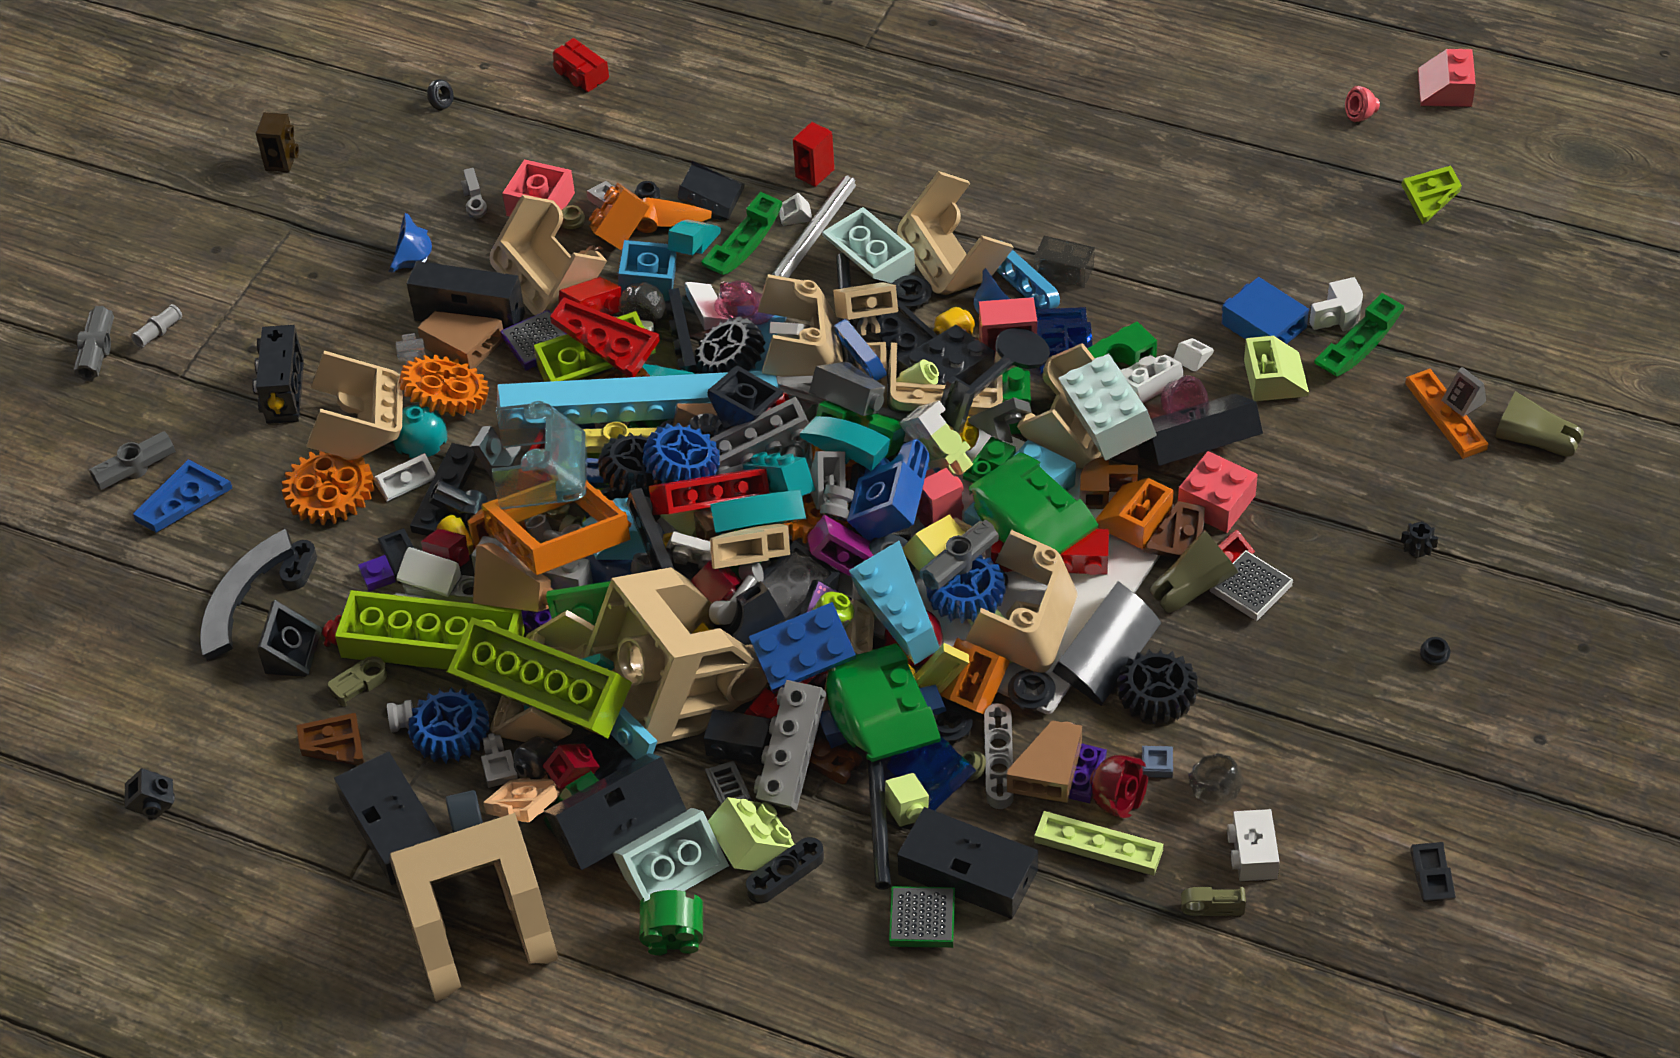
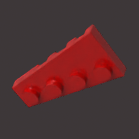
[550,297,660,377]

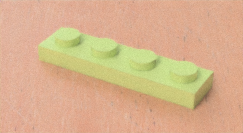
[1034,811,1163,876]

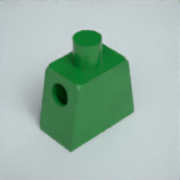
[1002,367,1031,434]

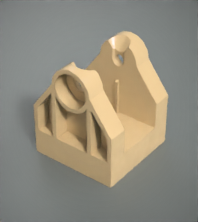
[584,567,769,744]
[389,813,558,1001]

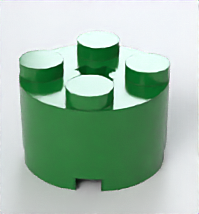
[639,890,703,955]

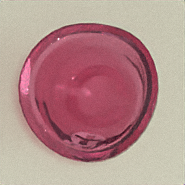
[1161,375,1208,414]

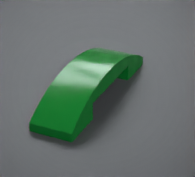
[701,192,783,275]
[1314,293,1404,377]

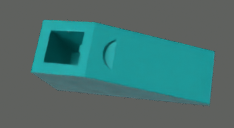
[742,452,816,496]

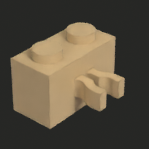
[833,282,898,335]

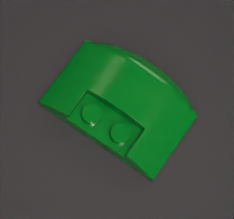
[968,452,1098,554]
[826,643,941,762]

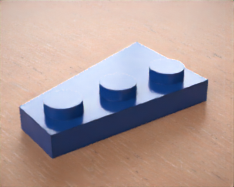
[133,459,233,532]

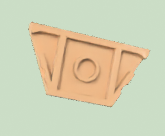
[483,775,564,822]

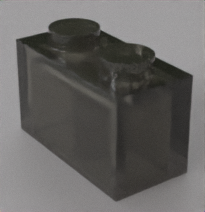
[1034,235,1095,288]

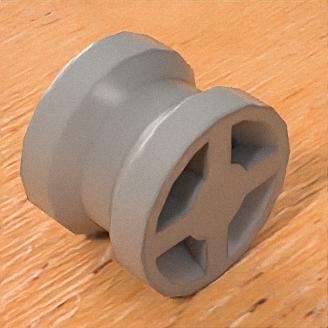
[387,700,413,733]

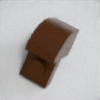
[1080,457,1138,509]

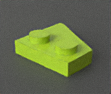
[1401,166,1462,224]

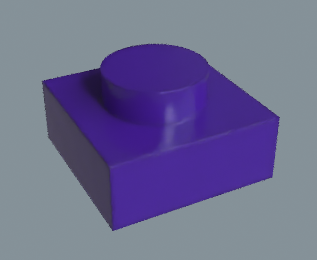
[358,555,396,592]

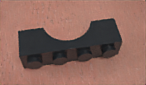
[688,581,785,645]

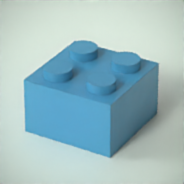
[618,240,677,303]

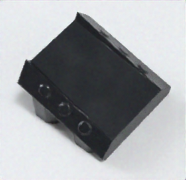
[677,161,745,220]

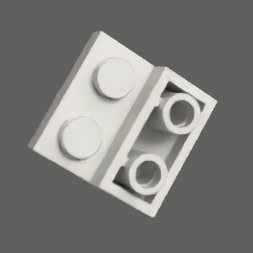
[1120,355,1183,403]

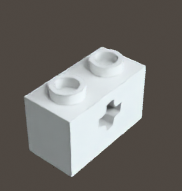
[1227,809,1279,881]

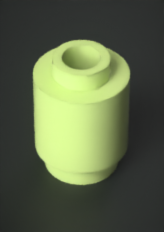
[896,360,939,385]

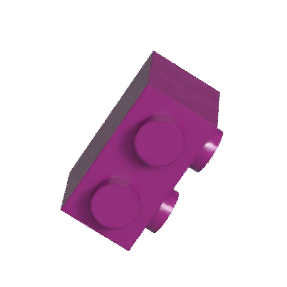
[807,515,874,577]

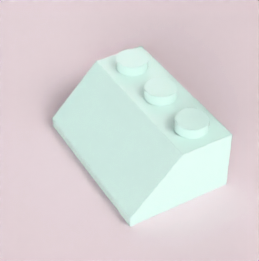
[822,207,915,283]
[613,808,729,901]

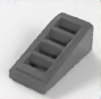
[705,761,752,807]

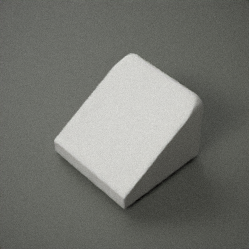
[779,193,813,226]
[1174,338,1214,371]

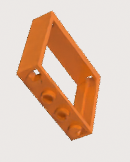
[482,471,631,575]

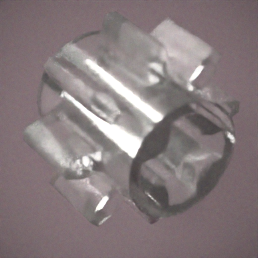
[396,333,426,365]

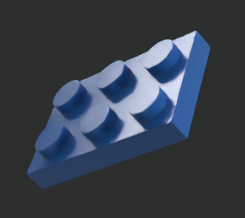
[749,602,856,693]

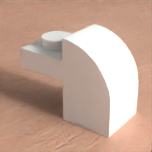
[1310,277,1363,332]

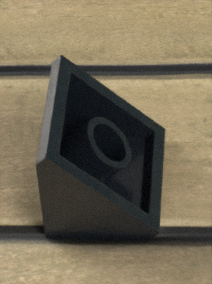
[707,366,784,429]
[257,600,322,677]

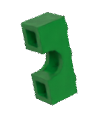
[1087,321,1157,366]
[816,400,906,458]

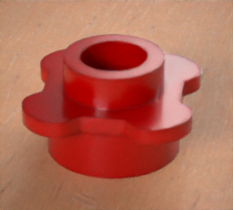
[322,615,342,647]

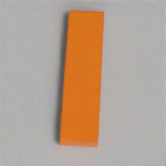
[1405,369,1488,459]

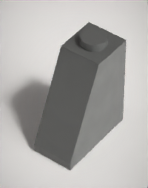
[809,362,885,416]

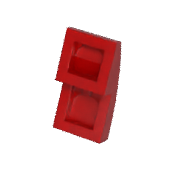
[743,688,780,719]

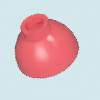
[1345,86,1380,122]

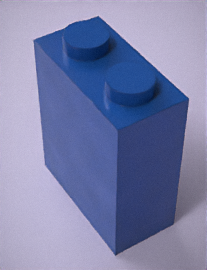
[1222,277,1309,344]

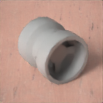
[820,485,854,521]

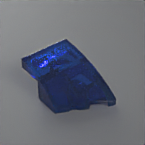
[1035,307,1093,375]
[886,736,976,811]

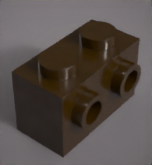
[255,112,299,172]

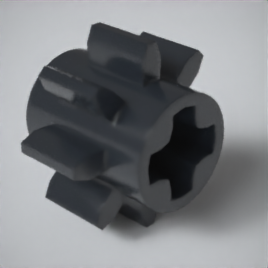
[1401,521,1438,558]

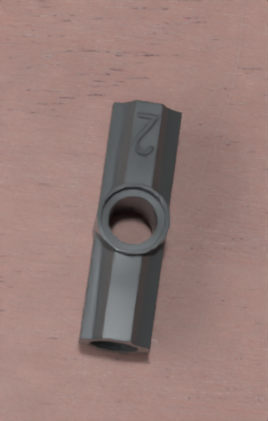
[74,306,114,381]
[89,431,176,490]
[920,520,999,590]

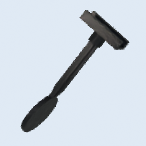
[940,328,1050,434]

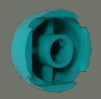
[393,404,447,458]

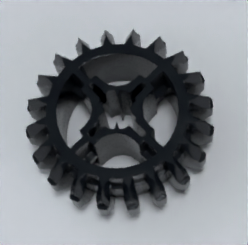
[695,316,766,374]
[598,432,662,496]
[1117,648,1199,724]

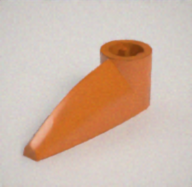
[636,198,712,233]

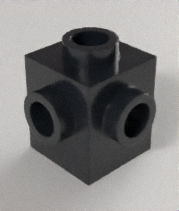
[125,768,175,819]

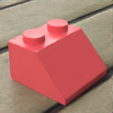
[1418,49,1476,107]

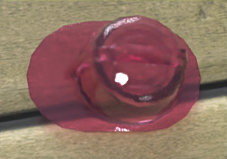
[714,280,774,325]

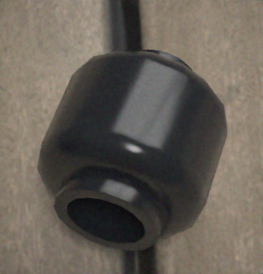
[514,736,557,780]

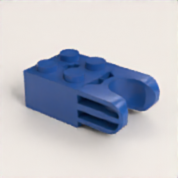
[847,439,929,541]

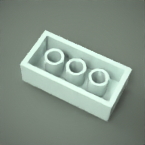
[1059,353,1157,460]

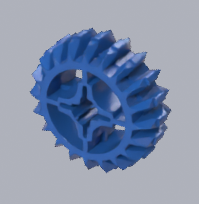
[643,423,720,484]
[926,554,1006,624]
[408,687,490,764]

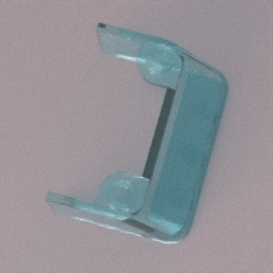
[492,401,587,509]

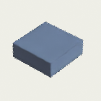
[1142,746,1173,778]

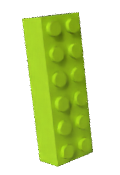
[335,590,525,670]
[447,617,633,738]

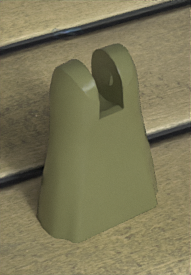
[1495,391,1584,457]
[1150,530,1239,613]

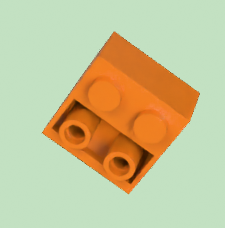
[589,183,650,250]
[1095,478,1173,550]
[940,638,1010,715]

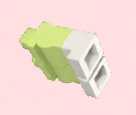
[899,401,973,475]

